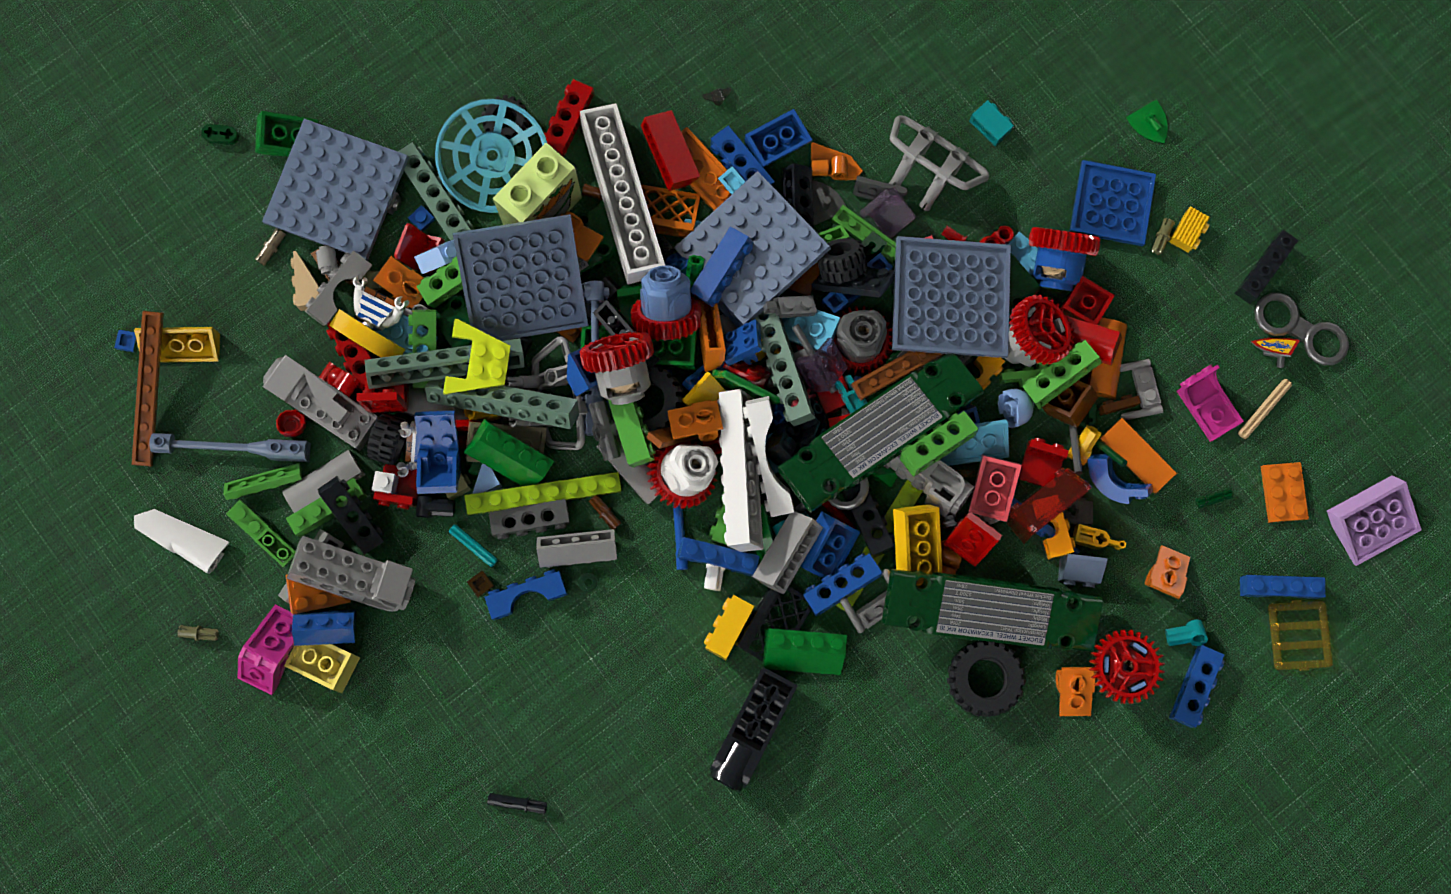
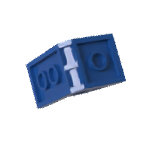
[414,411,461,494]

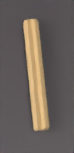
[1238,379,1292,439]

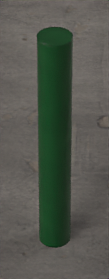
[1095,439,1127,467]

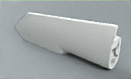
[134,509,230,574]

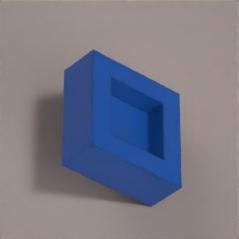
[408,205,435,232]
[114,330,137,353]

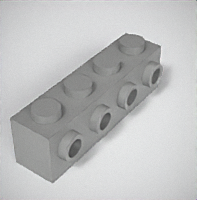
[537,529,617,568]

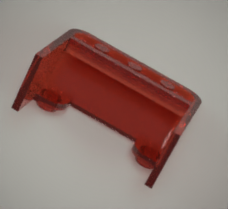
[1006,467,1092,544]

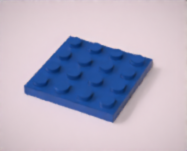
[1069,160,1156,246]

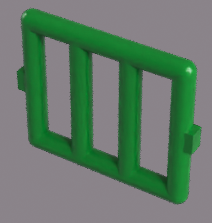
[709,369,780,405]

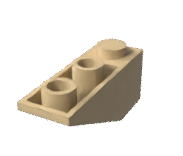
[291,251,320,311]

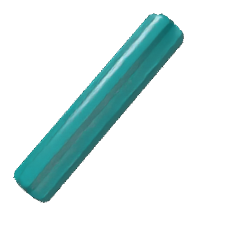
[449,525,498,567]

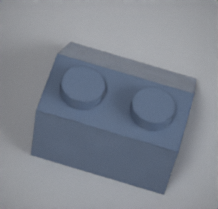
[1058,554,1107,588]

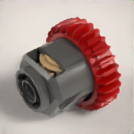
[830,306,893,376]

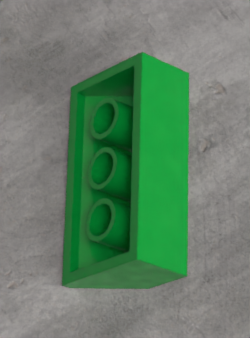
[464,419,554,486]
[763,629,847,675]

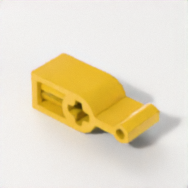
[1072,524,1126,550]

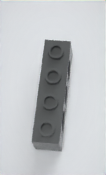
[489,499,571,540]

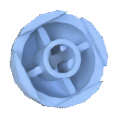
[998,389,1034,428]

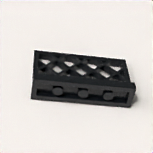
[735,586,811,662]

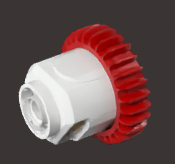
[646,441,718,509]

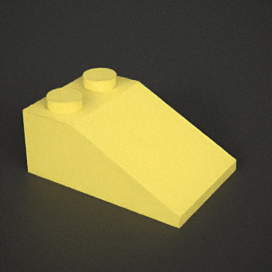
[284,644,360,693]

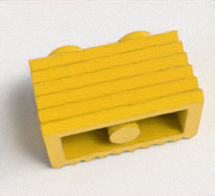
[1169,207,1210,253]

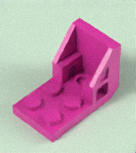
[238,604,294,695]

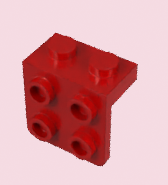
[394,223,445,275]
[723,360,771,390]
[1018,438,1069,489]
[373,464,418,510]

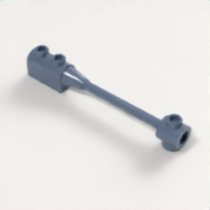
[581,281,611,436]
[150,433,311,462]

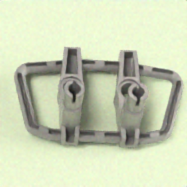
[889,115,989,211]
[504,337,588,450]

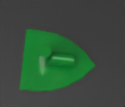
[1126,99,1168,144]

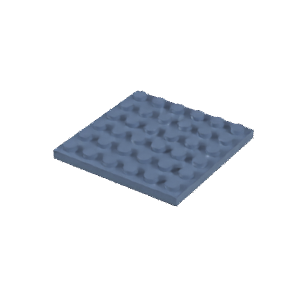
[262,119,409,261]
[674,171,831,325]
[453,214,588,341]
[892,236,1011,358]

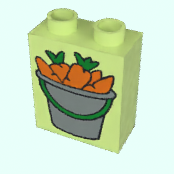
[493,143,582,225]

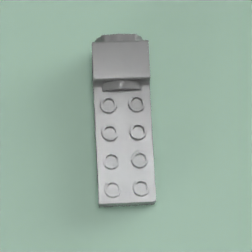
[263,355,378,451]
[884,450,975,517]
[286,536,416,612]

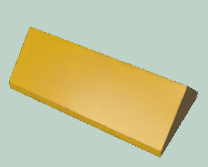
[134,327,220,362]

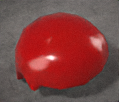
[276,409,306,438]

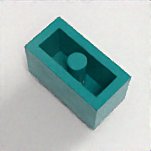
[969,100,1014,146]

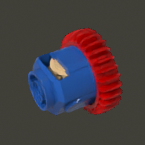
[1029,227,1101,291]

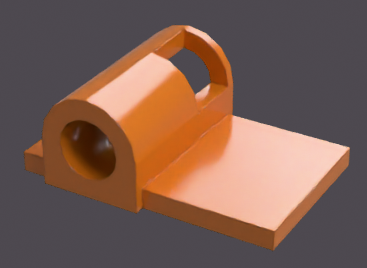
[561,211,604,262]
[373,256,424,309]
[667,400,723,442]
[1145,545,1190,599]
[1056,667,1095,716]

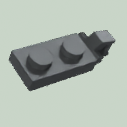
[763,295,817,318]

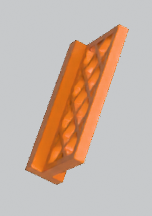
[641,185,700,238]

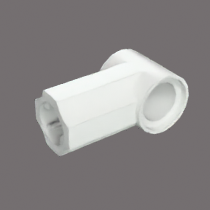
[704,564,725,591]

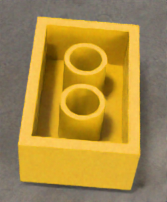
[704,595,754,660]

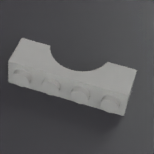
[305,251,372,326]

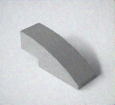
[304,369,351,426]

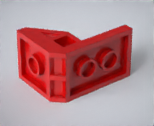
[357,378,409,413]
[943,512,1002,567]

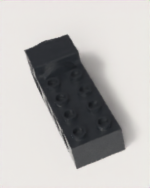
[709,667,798,792]

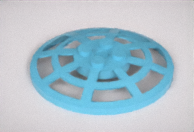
[435,99,547,213]

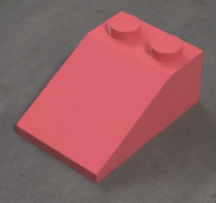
[969,454,1022,522]

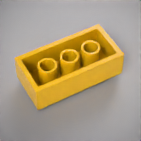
[893,504,942,585]

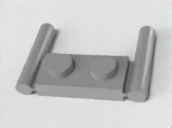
[1120,359,1163,420]
[840,569,890,633]

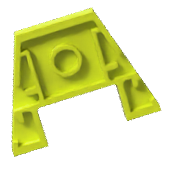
[443,319,511,395]

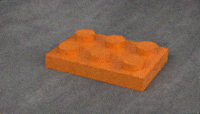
[1261,462,1309,523]
[286,574,351,614]

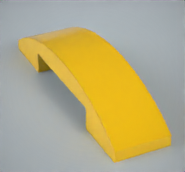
[329,309,406,358]

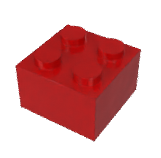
[1060,276,1115,325]

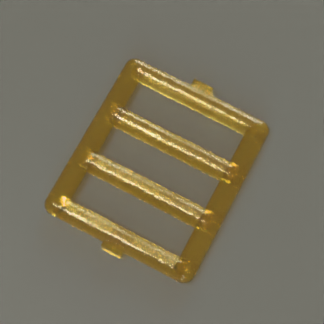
[1268,600,1333,671]

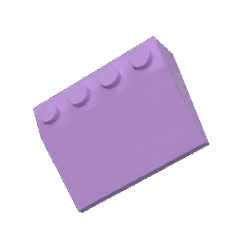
[1327,476,1421,566]

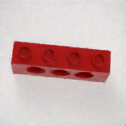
[540,79,595,157]
[326,320,372,391]

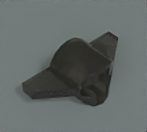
[703,88,731,106]

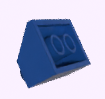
[745,109,812,167]
[567,335,611,397]
[801,511,860,578]
[292,609,356,646]

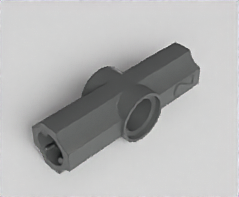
[589,400,621,461]

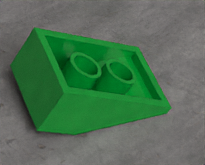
[255,111,318,156]

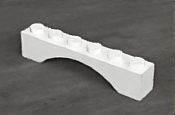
[743,396,794,517]

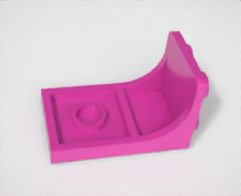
[1177,365,1244,442]

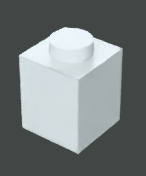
[372,471,399,494]

